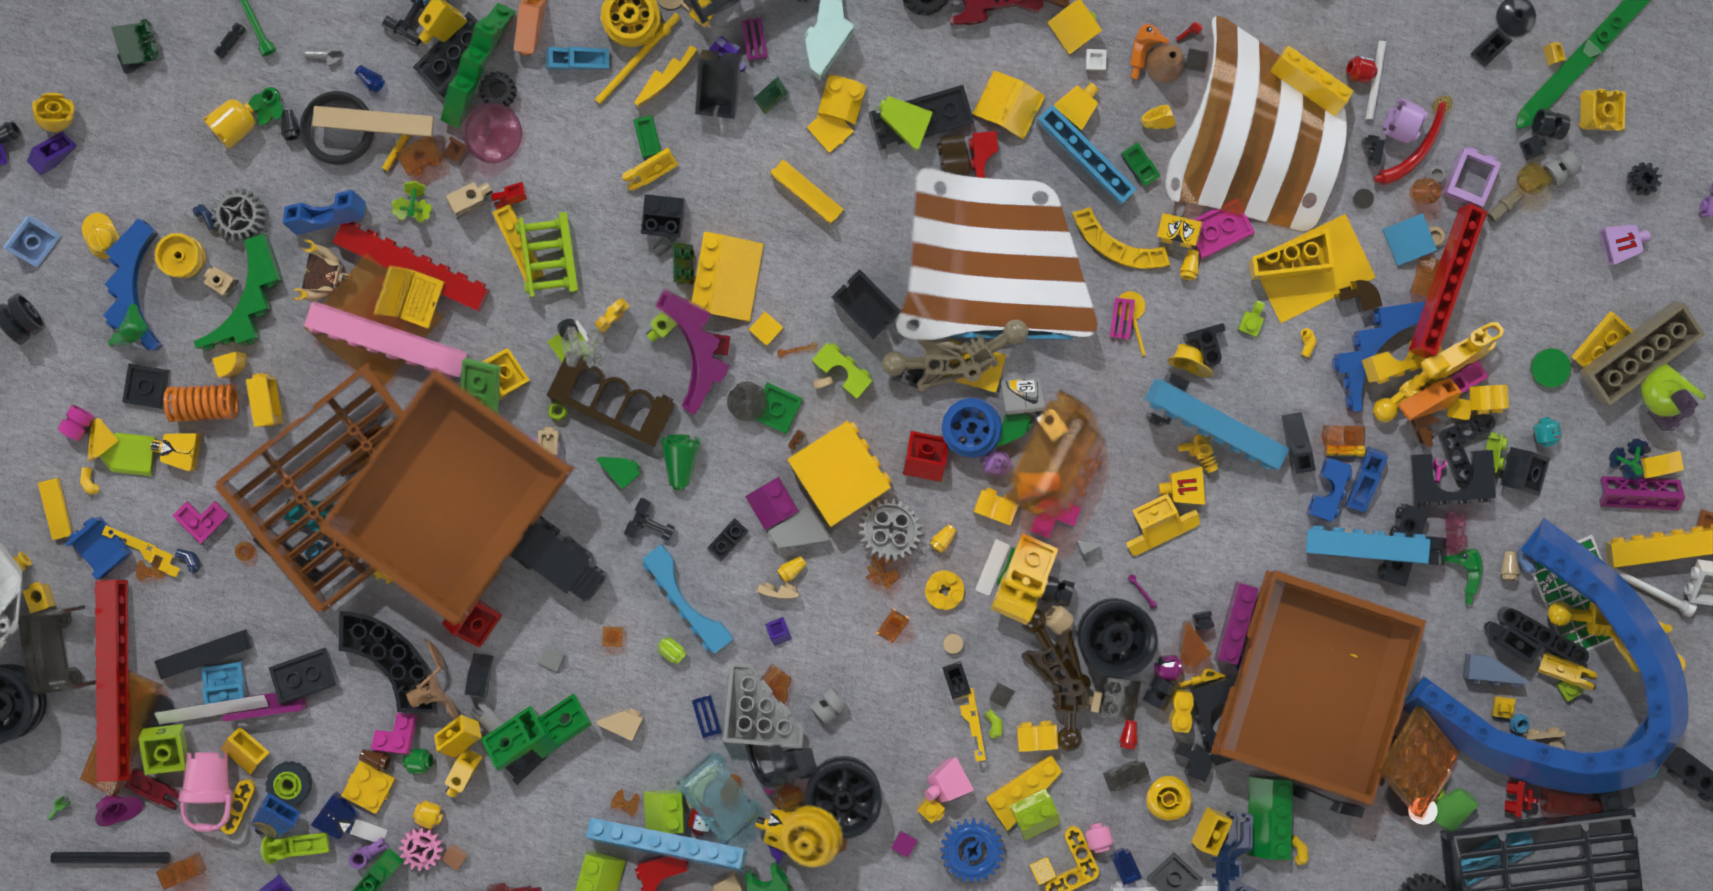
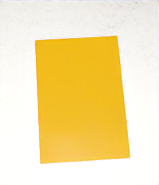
[1260,214,1376,324]

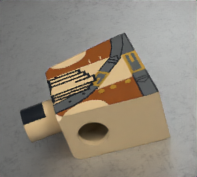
[446,182,493,219]

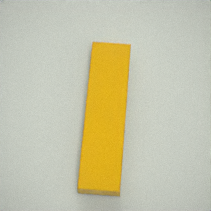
[492,205,545,282]

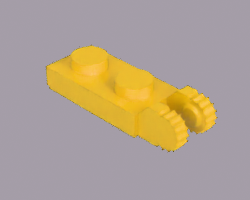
[621,147,678,191]
[1538,653,1598,691]

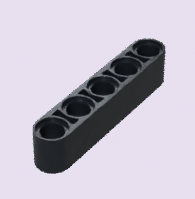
[1497,607,1589,665]
[154,629,253,680]

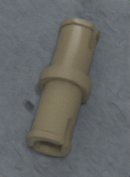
[1486,188,1525,223]

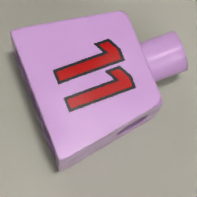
[1599,225,1651,266]

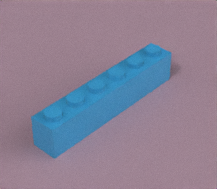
[1036,105,1136,205]
[1306,525,1430,564]

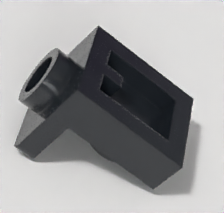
[1361,135,1385,166]
[892,369,924,389]

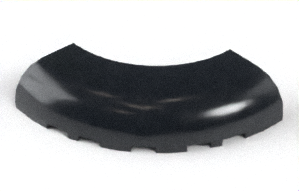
[338,611,437,713]

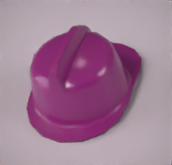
[95,794,143,826]

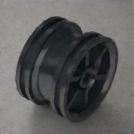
[1076,598,1158,678]
[0,664,47,744]
[805,756,882,839]

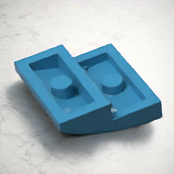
[1382,213,1437,266]
[201,661,245,705]

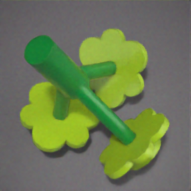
[391,181,432,223]

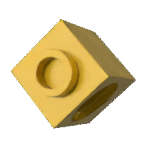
[23,581,56,614]

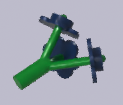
[1609,438,1651,480]

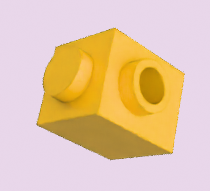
[916,796,945,823]

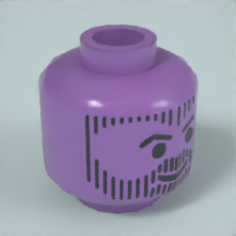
[980,449,1011,477]

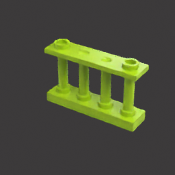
[515,212,578,298]

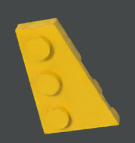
[1571,311,1634,368]

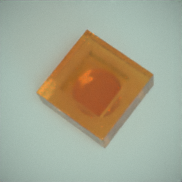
[602,626,623,647]

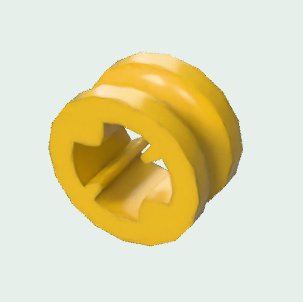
[13,551,32,571]

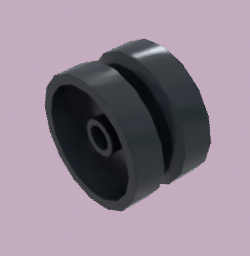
[0,293,45,345]

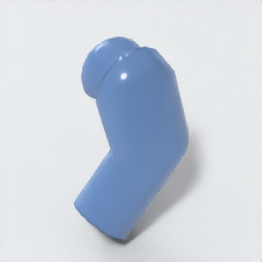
[1517,545,1537,573]

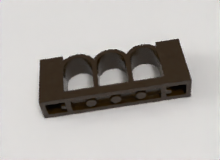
[546,351,676,447]

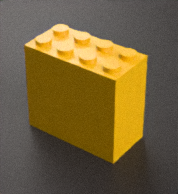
[787,420,892,527]

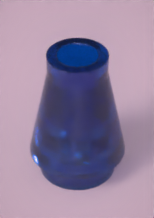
[355,65,385,93]

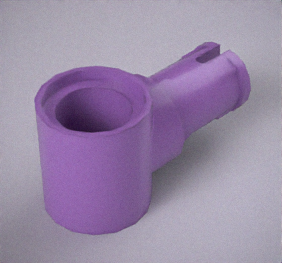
[349,837,389,869]

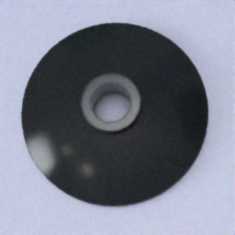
[1496,0,1536,36]

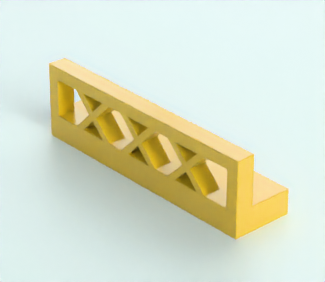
[770,159,844,225]

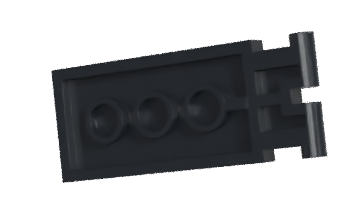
[868,85,974,151]

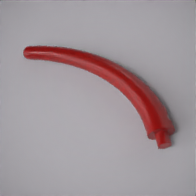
[1373,102,1446,186]

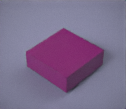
[891,830,918,858]

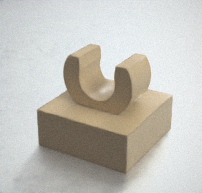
[1086,690,1102,713]

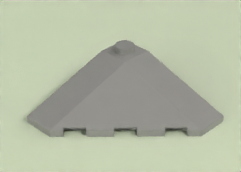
[721,662,804,748]

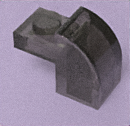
[1103,760,1151,791]

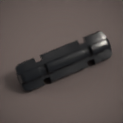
[214,22,245,58]

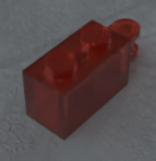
[1539,789,1601,815]

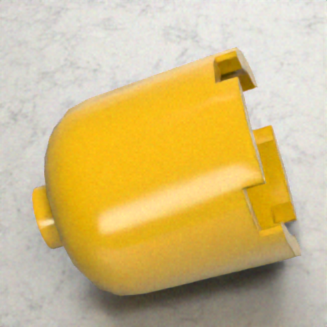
[202,99,255,150]

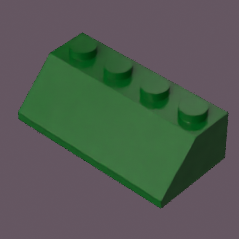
[1247,776,1293,860]

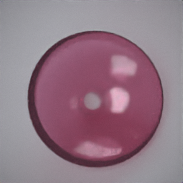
[463,103,522,163]

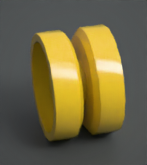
[155,233,206,279]

